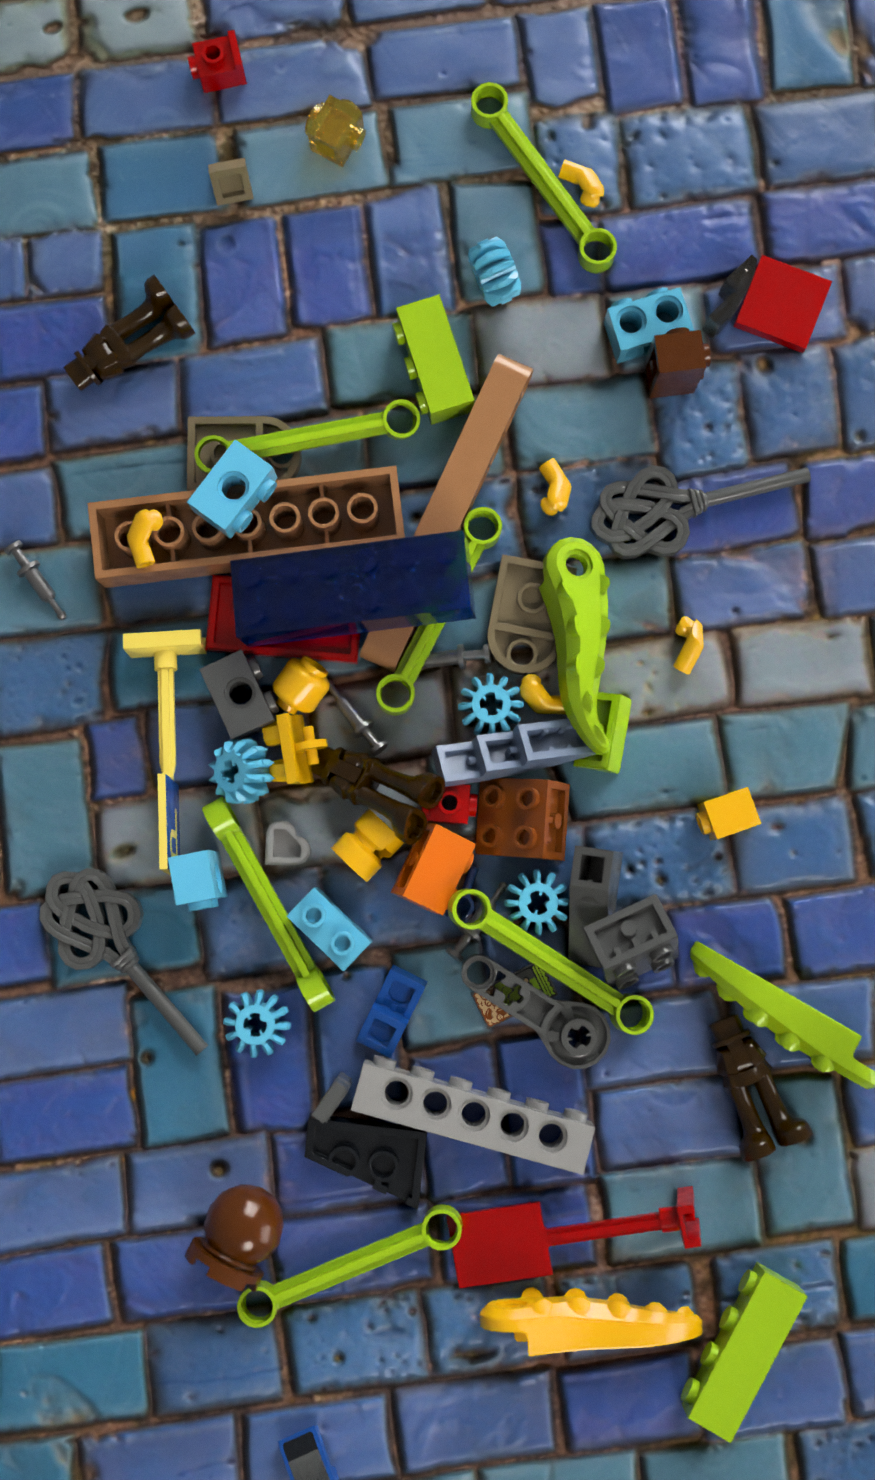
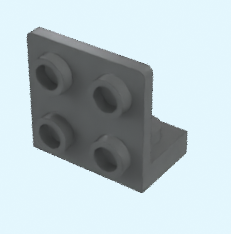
[583,894,679,990]

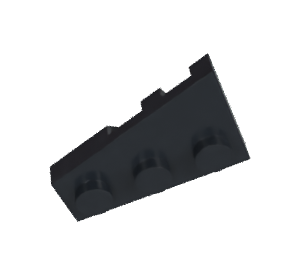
[304,1113,427,1210]

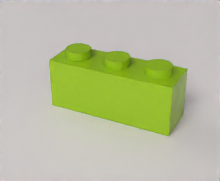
[392,294,475,425]

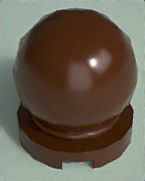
[185,1184,284,1292]

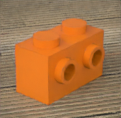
[390,823,476,916]

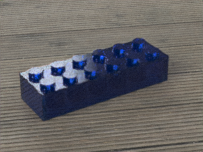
[230,530,476,647]

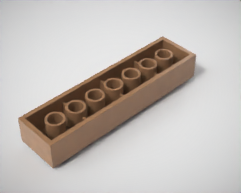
[87,466,407,588]

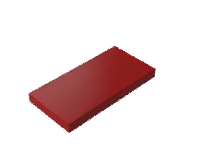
[205,575,365,664]

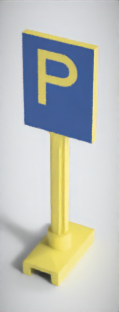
[123,629,207,876]

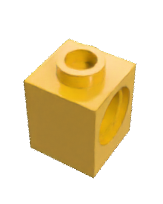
[695,787,762,841]

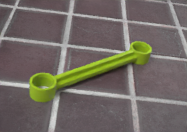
[471,82,617,273]
[194,399,420,475]
[376,507,502,716]
[202,796,336,1012]
[448,889,654,1035]
[237,1204,463,1328]

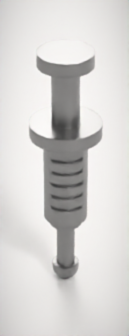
[4,540,67,620]
[424,644,491,669]
[329,680,388,756]
[446,882,508,962]

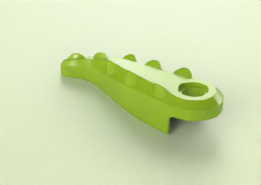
[539,537,611,755]
[689,941,875,1090]

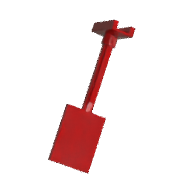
[446,1186,702,1288]

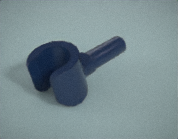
[445,866,479,921]

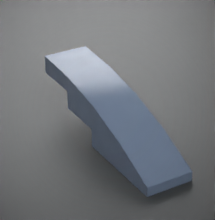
[431,719,596,787]

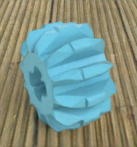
[468,237,521,307]
[458,673,524,736]
[208,739,275,804]
[504,869,569,936]
[223,989,291,1058]

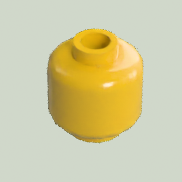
[272,656,330,715]

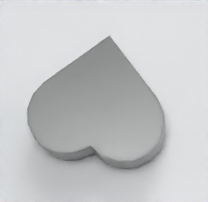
[265,820,311,866]

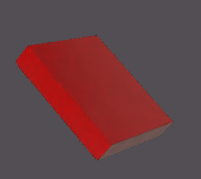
[733,255,832,353]

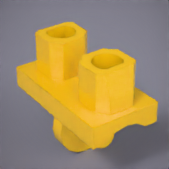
[262,713,328,784]

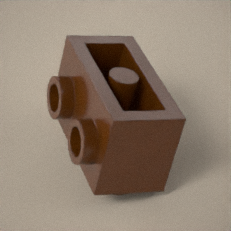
[644,327,711,399]

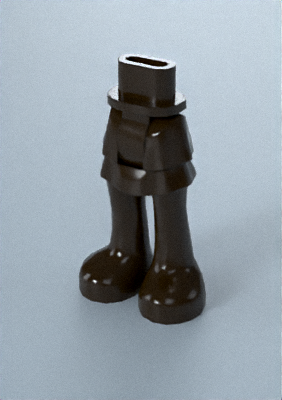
[63,274,196,391]
[311,746,445,845]
[709,1013,813,1162]

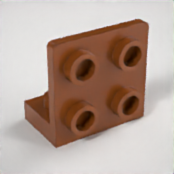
[475,778,570,861]

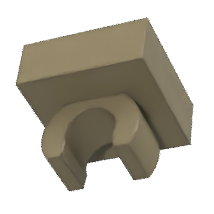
[208,158,254,206]

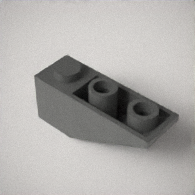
[568,846,623,968]

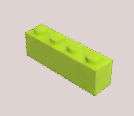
[681,1262,808,1443]

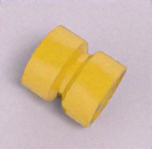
[331,808,404,882]

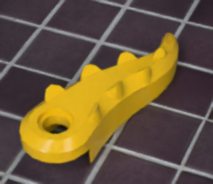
[480,1287,703,1356]

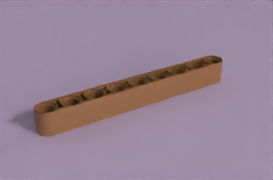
[360,354,534,672]

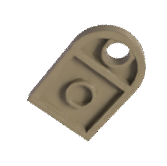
[187,416,302,491]
[487,554,577,675]

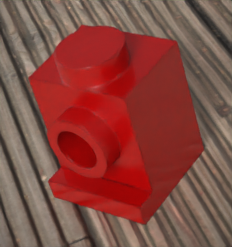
[187,30,247,93]
[422,784,478,825]

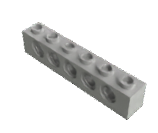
[351,1055,595,1175]

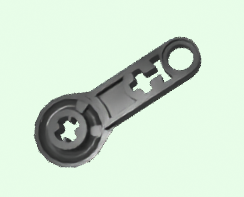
[460,954,611,1069]

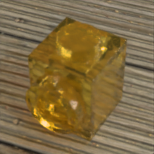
[305,95,366,167]

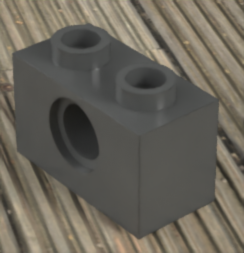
[199,649,280,740]

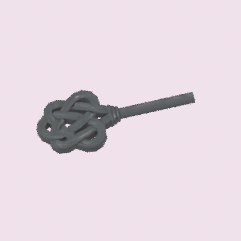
[590,465,811,559]
[39,868,208,1056]

